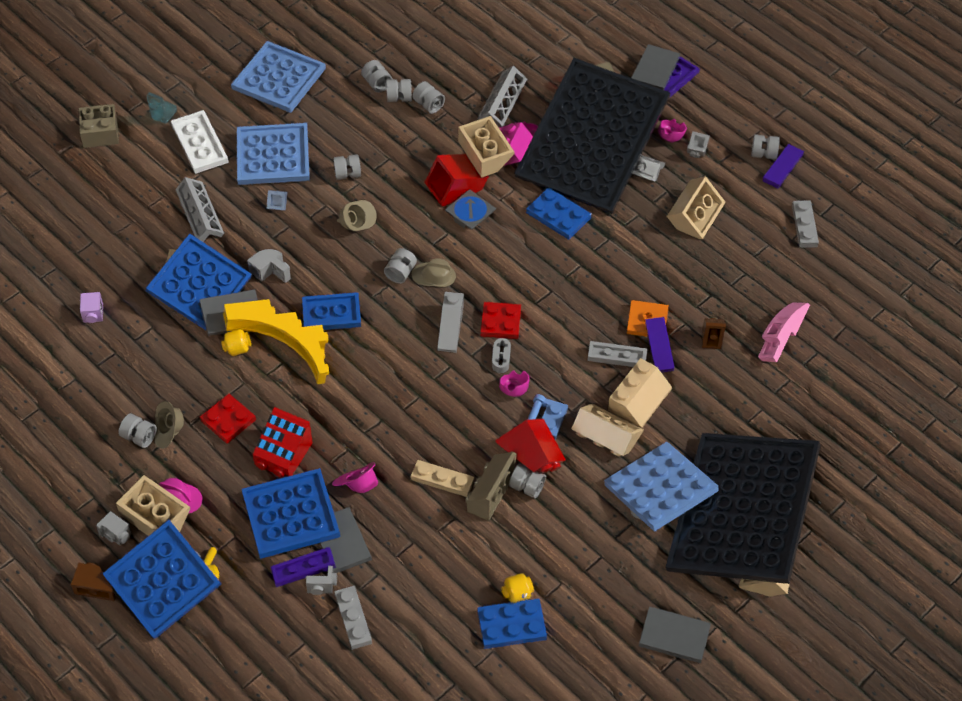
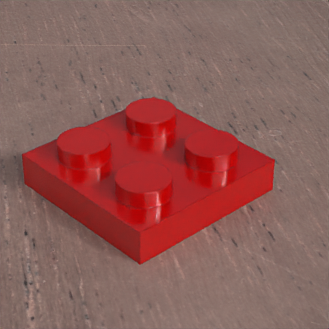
[481,302,521,339]
[200,394,256,444]

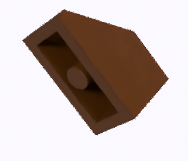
[702,318,726,349]
[71,562,116,601]

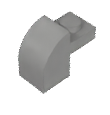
[247,249,291,283]

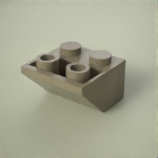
[79,104,119,148]

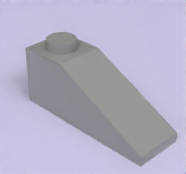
[438,292,464,353]

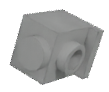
[96,511,131,545]

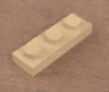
[411,460,474,497]

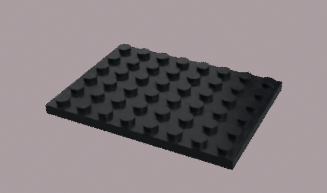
[514,58,670,214]
[666,433,821,584]

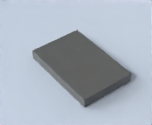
[632,44,680,90]
[199,290,258,336]
[320,507,372,573]
[639,606,711,663]

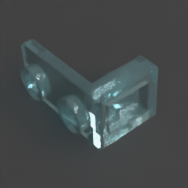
[147,92,177,124]

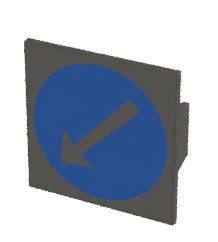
[445,189,496,230]

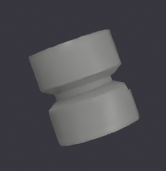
[361,60,392,92]
[387,79,412,102]
[412,81,445,114]
[751,134,779,159]
[333,154,361,180]
[384,248,417,284]
[119,413,157,448]
[509,463,546,499]

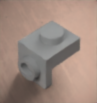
[687,131,710,158]
[306,566,337,595]

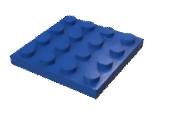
[146,234,252,330]
[242,468,341,559]
[103,520,221,639]

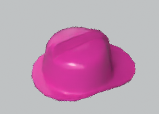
[332,462,378,493]
[159,478,203,514]

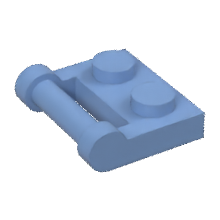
[527,394,568,440]

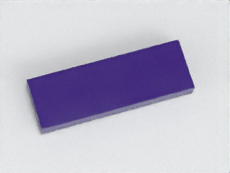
[763,144,804,188]
[645,317,675,373]
[270,547,336,587]

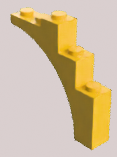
[223,299,329,384]

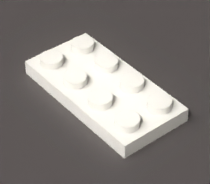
[171,110,229,174]

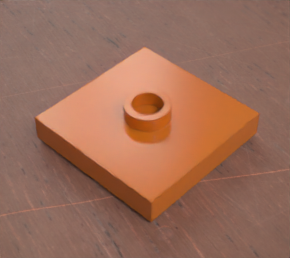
[627,300,669,337]

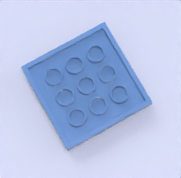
[231,41,326,113]
[237,123,310,185]
[604,442,718,532]

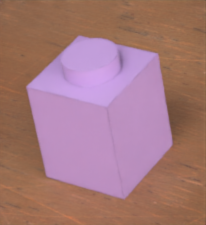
[80,292,103,323]

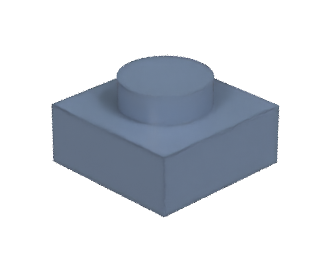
[267,190,287,210]

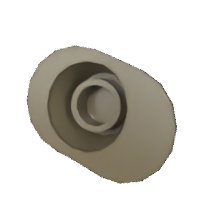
[337,200,377,231]
[411,258,456,287]
[154,401,184,449]

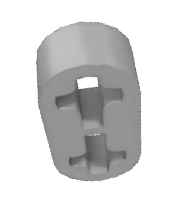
[492,338,511,373]

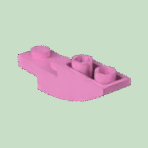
[758,303,810,362]

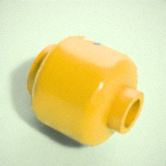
[221,329,251,356]
[501,573,534,603]

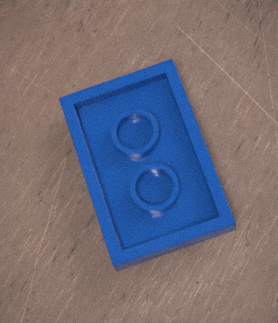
[526,188,591,240]
[302,292,361,330]
[477,598,547,649]

